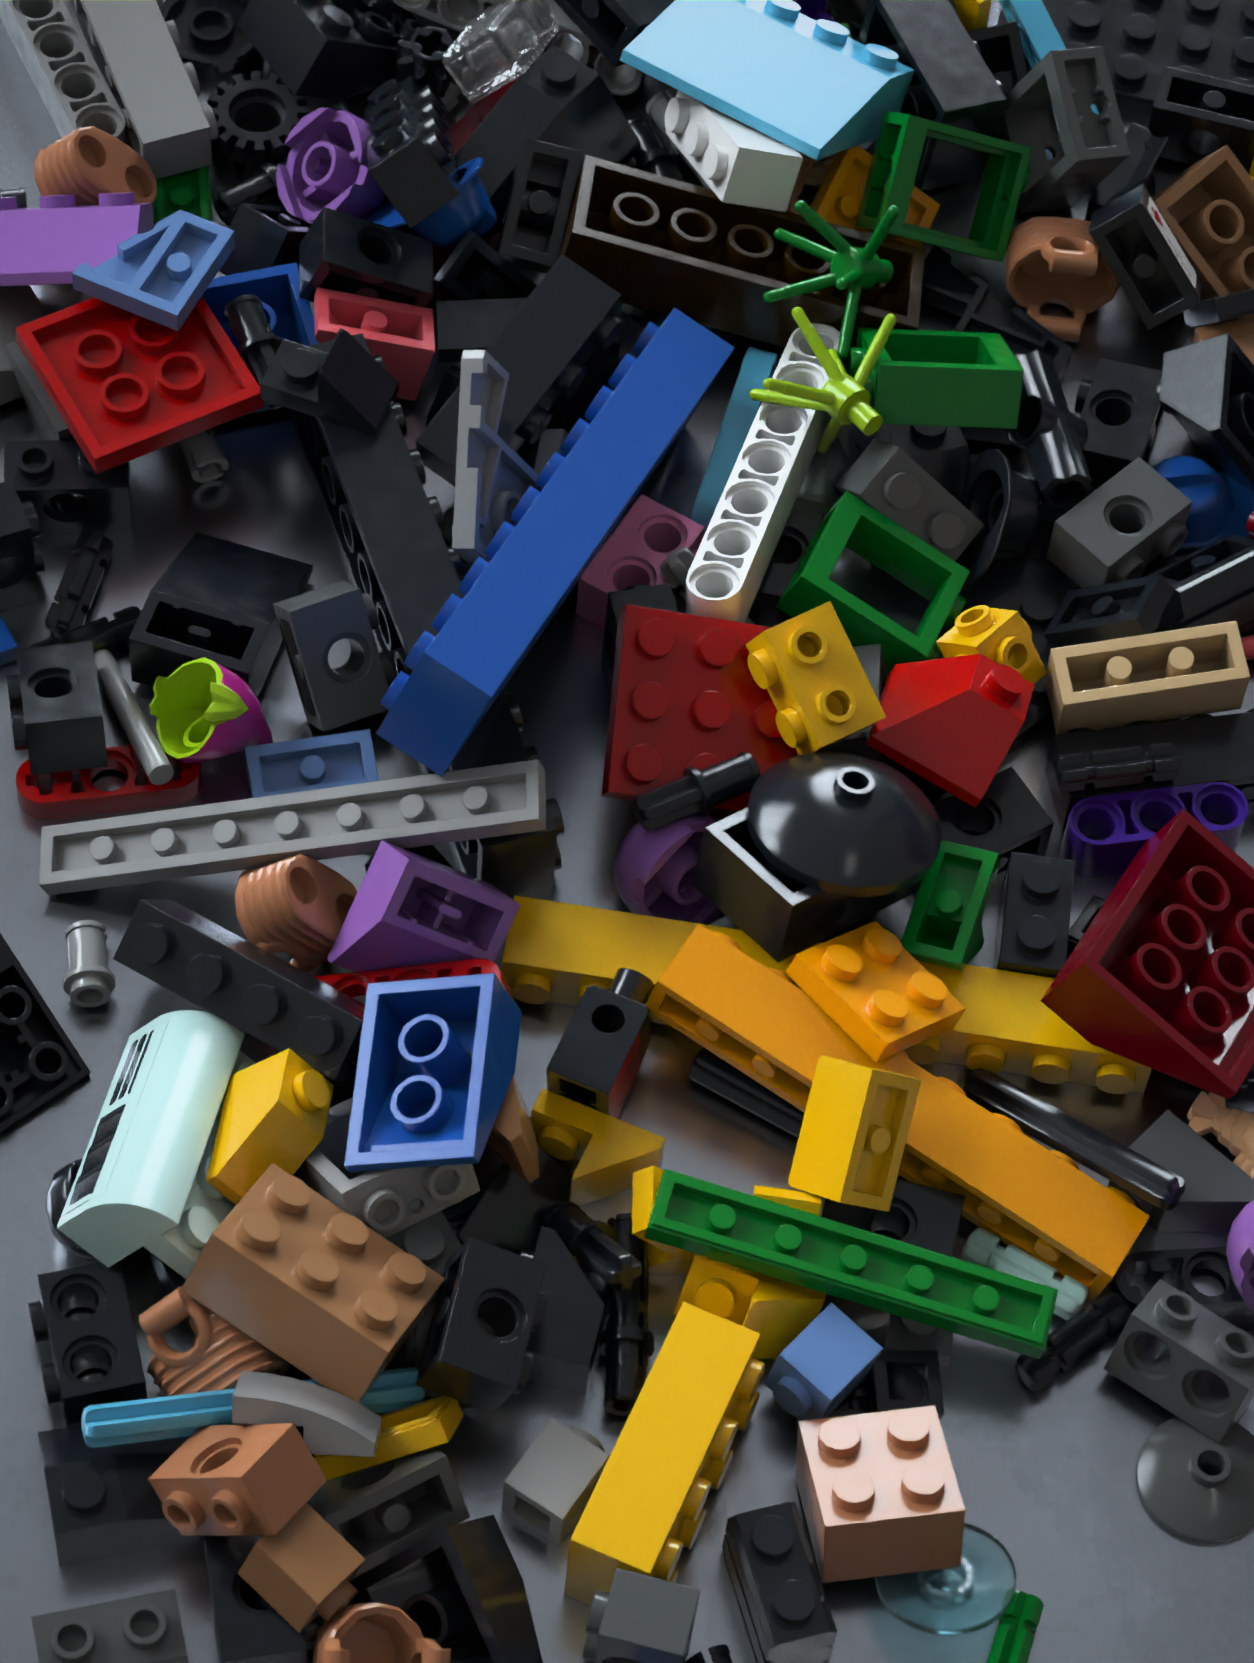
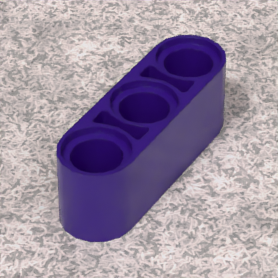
[1060,782,1249,878]

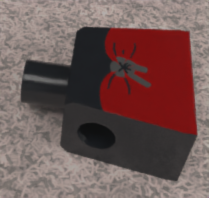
[546,968,654,1119]

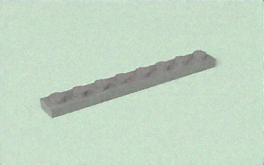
[39,759,546,896]

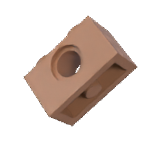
[148,1423,327,1536]

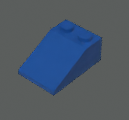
[344,973,522,1172]

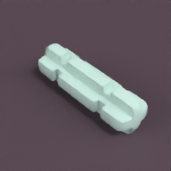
[960,1228,1089,1321]

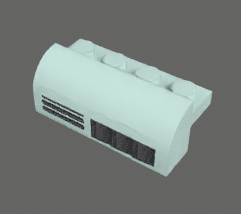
[57,1010,256,1279]

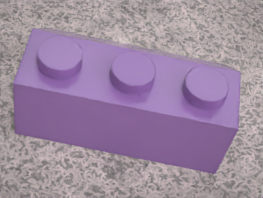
[0,192,154,286]

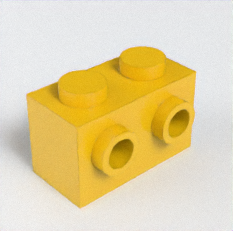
[745,601,886,755]

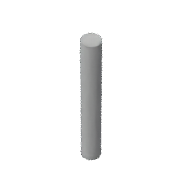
[94,649,174,785]

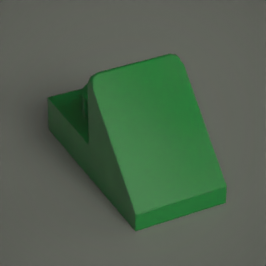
[901,840,1000,971]

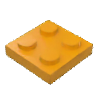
[785,921,966,1063]

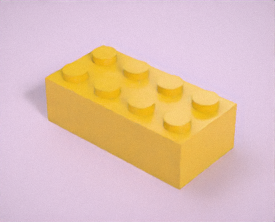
[564,1301,766,1606]

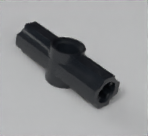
[1006,350,1092,514]

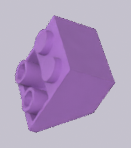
[327,840,520,972]

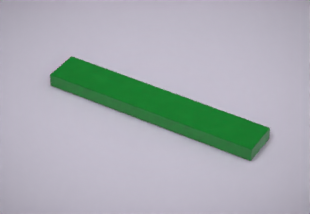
[644,1168,1058,1359]

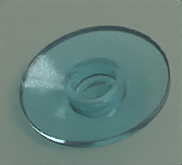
[875,1523,1016,1635]

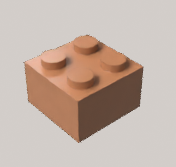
[795,1405,965,1583]

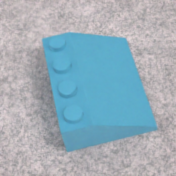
[620,0,915,160]

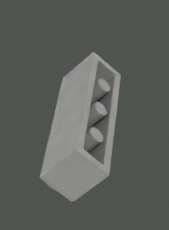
[74,0,218,179]

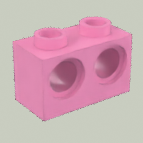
[576,494,705,629]

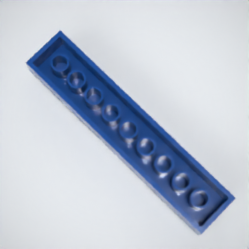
[376,308,735,777]

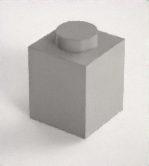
[502,1418,610,1547]

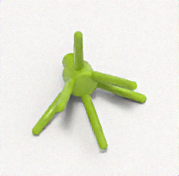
[749,307,897,453]

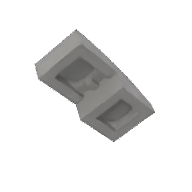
[232,1371,382,1457]

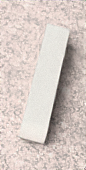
[686,323,843,623]

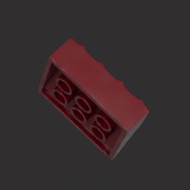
[1041,808,1254,1100]

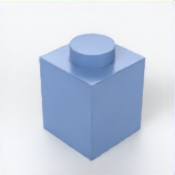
[764,1302,883,1420]

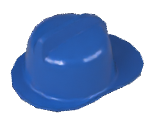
[367,156,497,248]
[1153,456,1254,549]

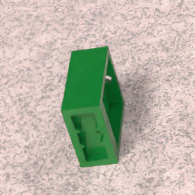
[856,111,1032,262]
[845,328,1024,429]
[776,491,970,673]

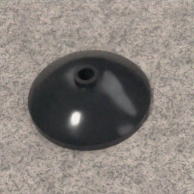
[746,751,942,897]

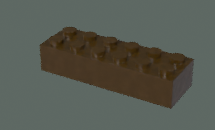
[558,155,925,364]

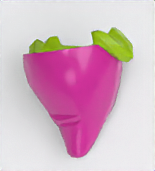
[149,657,273,764]

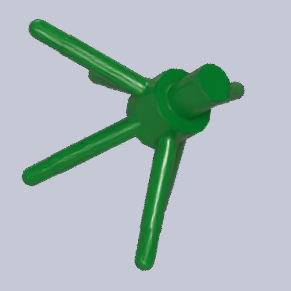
[763,200,900,360]

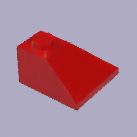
[866,654,1035,807]

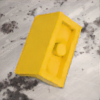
[788,1055,921,1212]

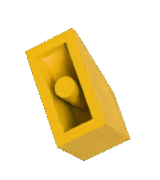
[206,1048,334,1205]

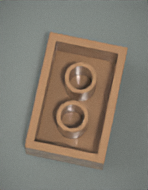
[181,1163,445,1403]

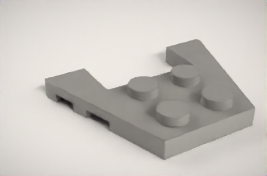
[452,350,569,566]

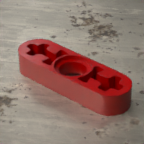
[16,742,202,820]

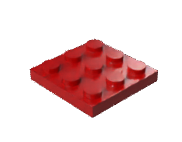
[15,297,264,474]
[601,604,798,815]

